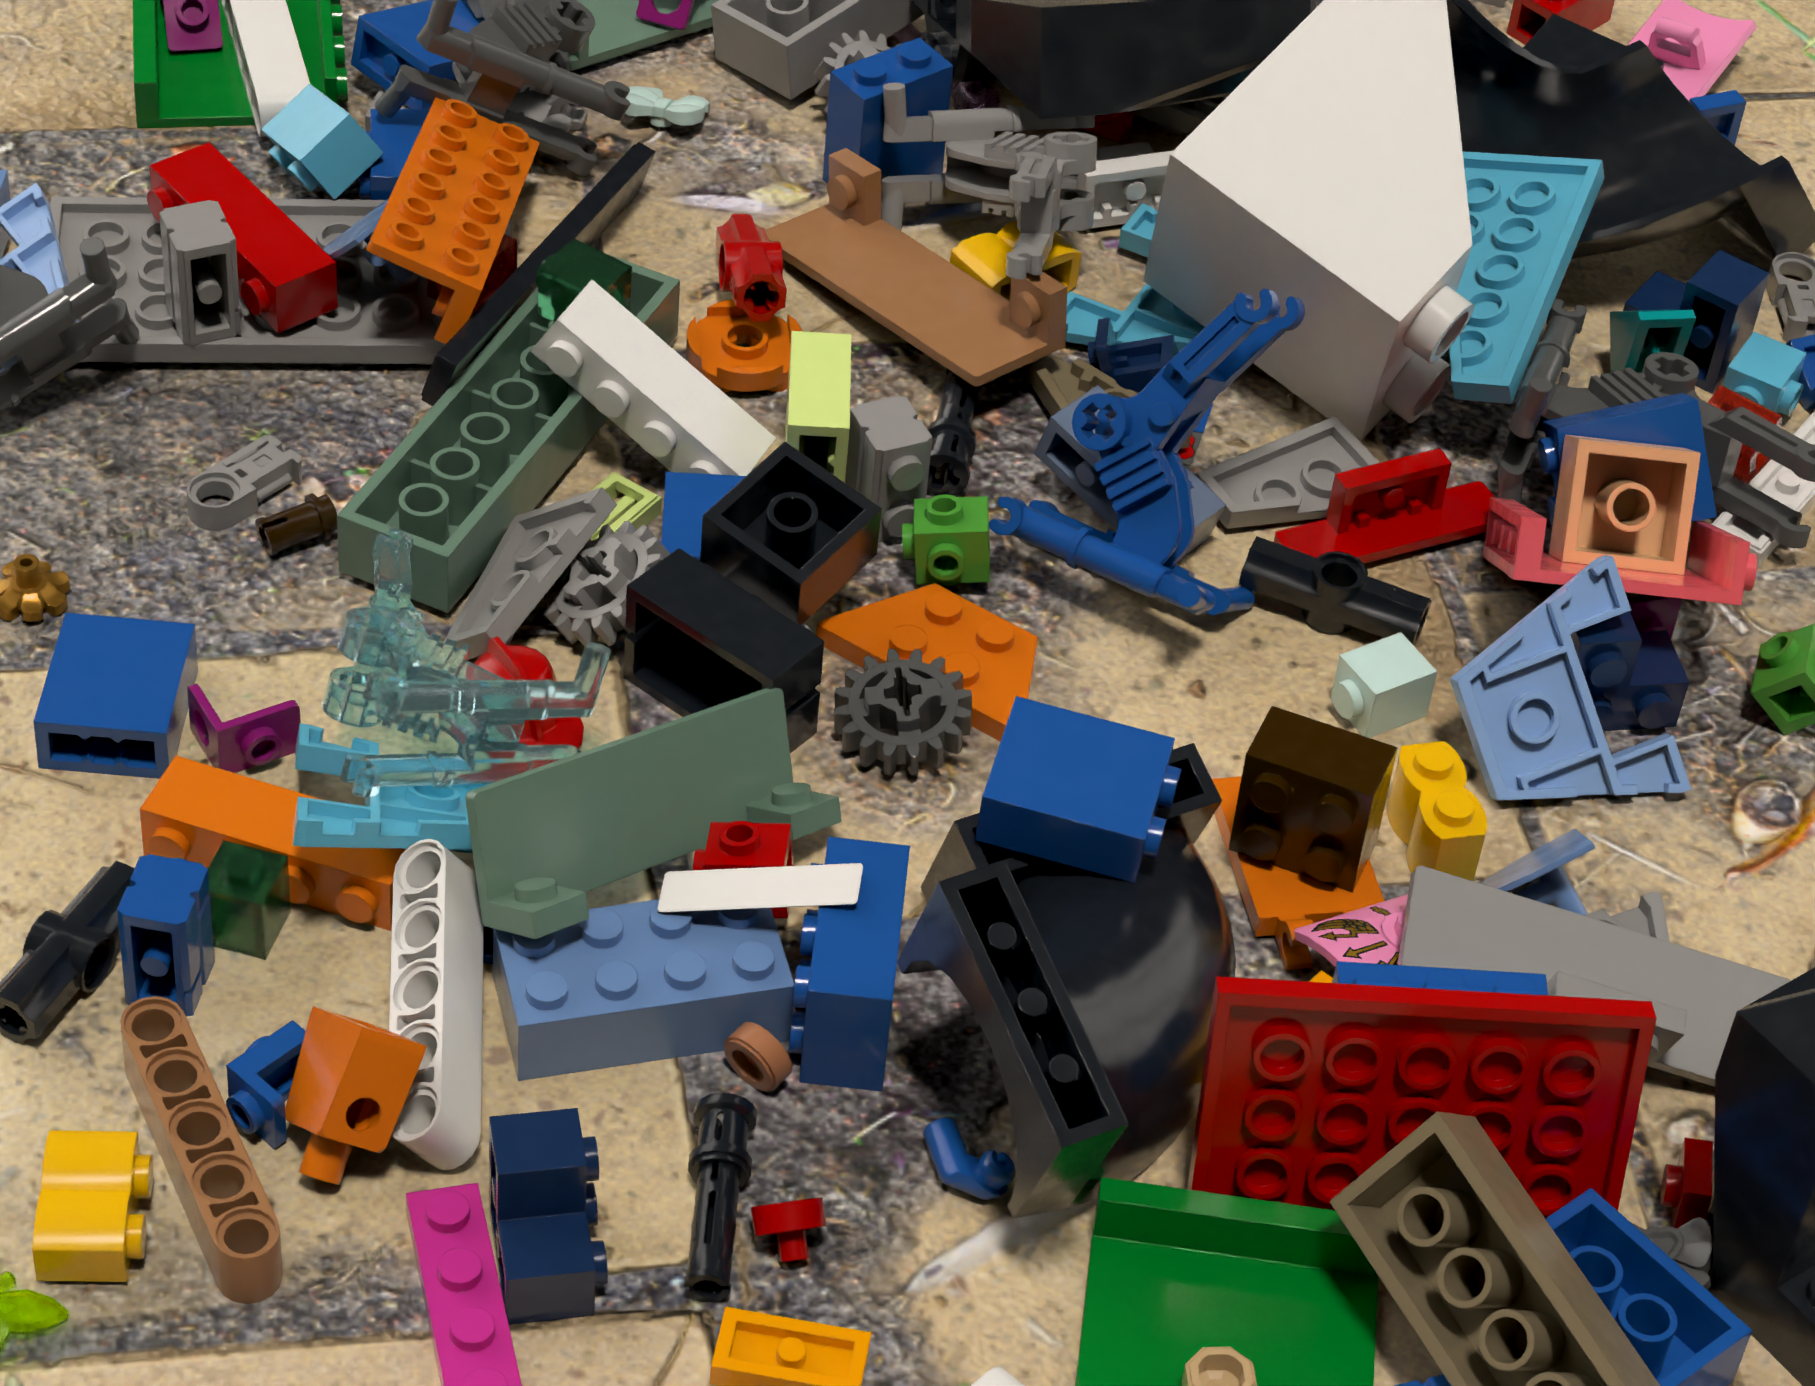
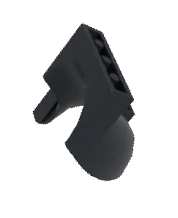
[1446,0,1815,259]
[897,743,1236,1218]

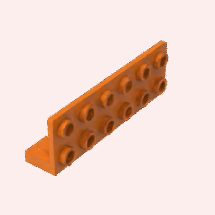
[366,97,540,344]

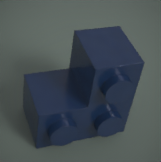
[1623,250,1770,394]
[1571,611,1689,731]
[489,1108,608,1325]

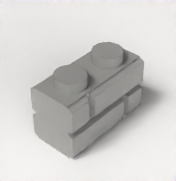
[159,200,241,345]
[845,395,932,542]

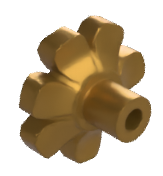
[0,554,71,622]

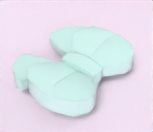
[625,86,710,127]

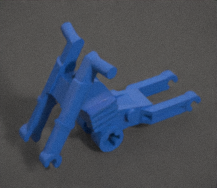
[989,289,1305,616]

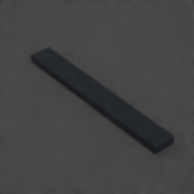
[421,142,656,406]

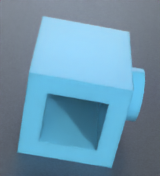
[1716,332,1807,424]

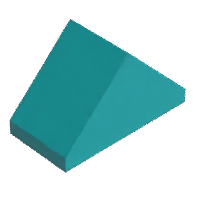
[1610,309,1696,375]

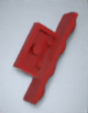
[1273,448,1495,563]

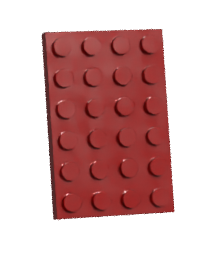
[1187,976,1657,1219]

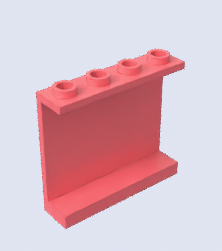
[1482,497,1757,605]

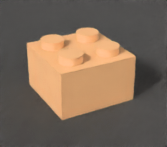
[1549,434,1701,575]

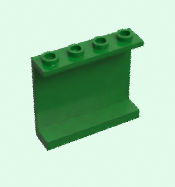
[132,0,348,128]
[1075,1177,1378,1386]

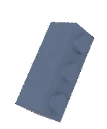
[1034,385,1226,561]

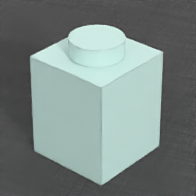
[1330,632,1437,738]

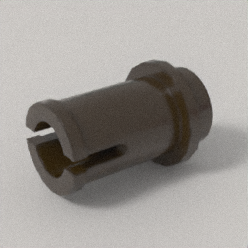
[255,493,338,556]

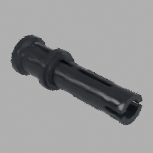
[927,368,979,496]
[684,1093,757,1302]

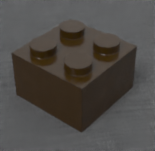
[1228,706,1398,892]

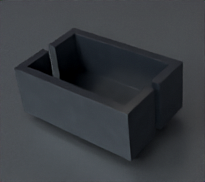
[623,548,824,754]

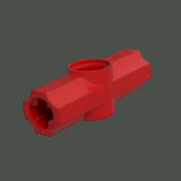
[716,214,787,322]

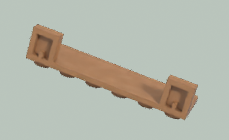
[765,148,1067,386]

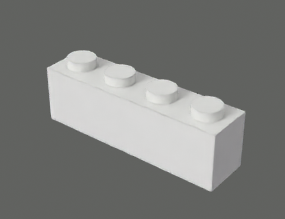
[531,279,776,476]

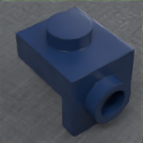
[1088,317,1178,392]

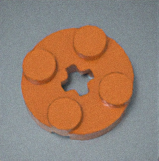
[686,300,802,393]

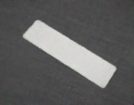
[657,863,863,912]

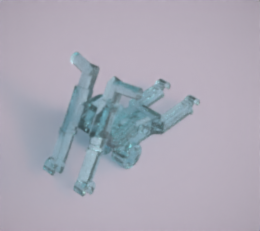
[322,528,611,797]

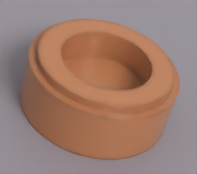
[724,1022,792,1092]

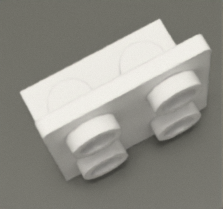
[1076,142,1174,229]

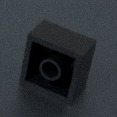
[700,441,882,626]

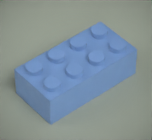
[493,899,795,1081]

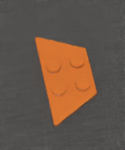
[816,583,1038,742]

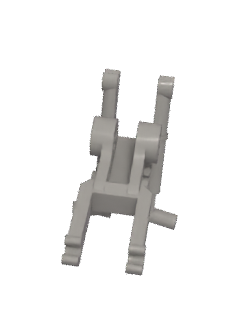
[881,82,1097,280]

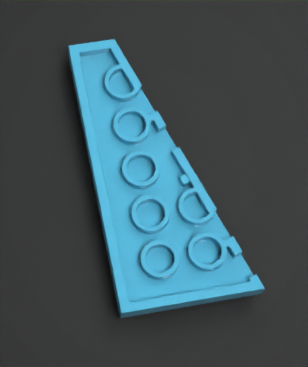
[1450,151,1605,404]

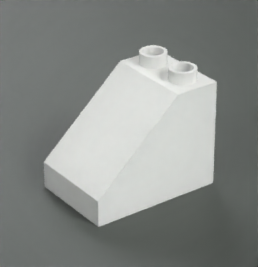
[1143,0,1474,442]

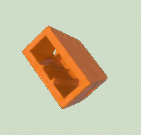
[285,1006,427,1185]

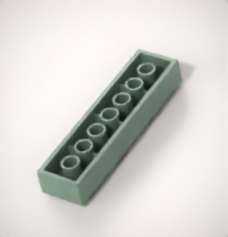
[337,243,680,613]

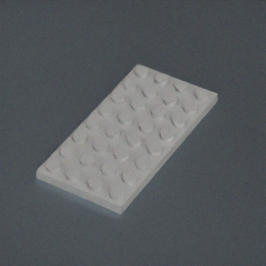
[50,196,513,365]

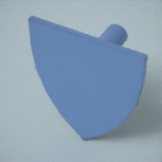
[323,198,414,284]
[1480,829,1595,916]

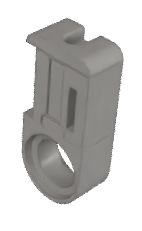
[1766,252,1815,342]
[187,435,302,530]

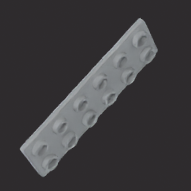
[1397,866,1791,1086]

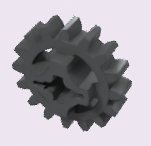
[834,649,972,775]

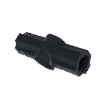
[1238,536,1432,646]
[0,861,135,1044]

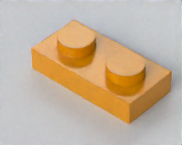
[710,1307,872,1386]

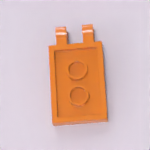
[1212,776,1385,970]

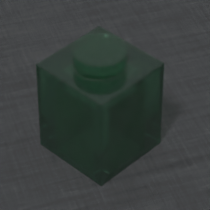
[536,238,632,322]
[208,840,291,960]

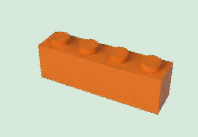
[140,755,406,931]

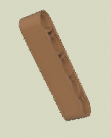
[120,996,283,1304]

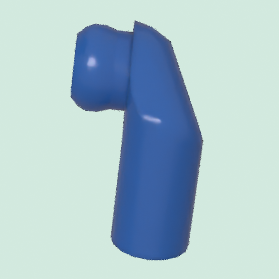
[923,1118,1016,1200]

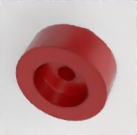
[751,1197,827,1263]

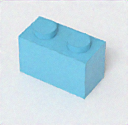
[261,83,384,200]

